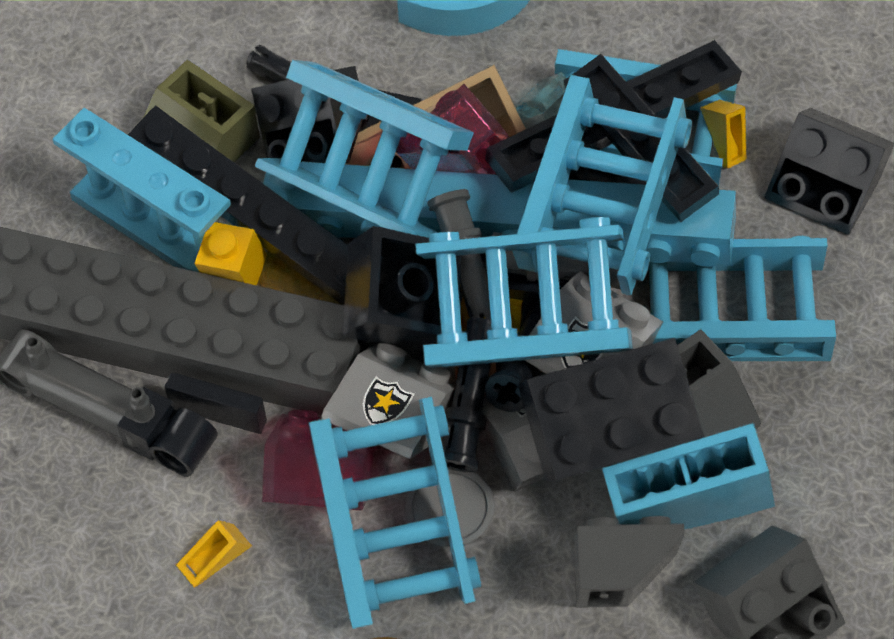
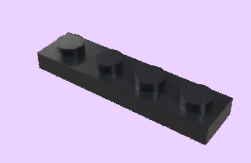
[563,54,719,222]

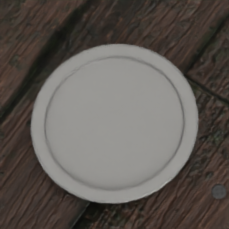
[404,469,495,547]

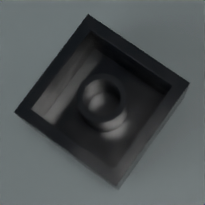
[343,226,462,352]

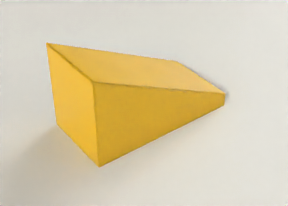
[700,100,746,169]
[176,520,252,588]

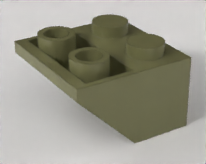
[142,59,260,162]

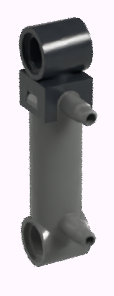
[0,329,218,477]

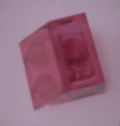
[396,84,509,175]
[262,409,376,511]

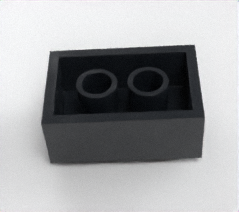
[518,338,704,482]

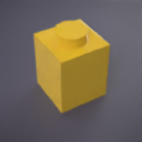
[194,222,267,285]

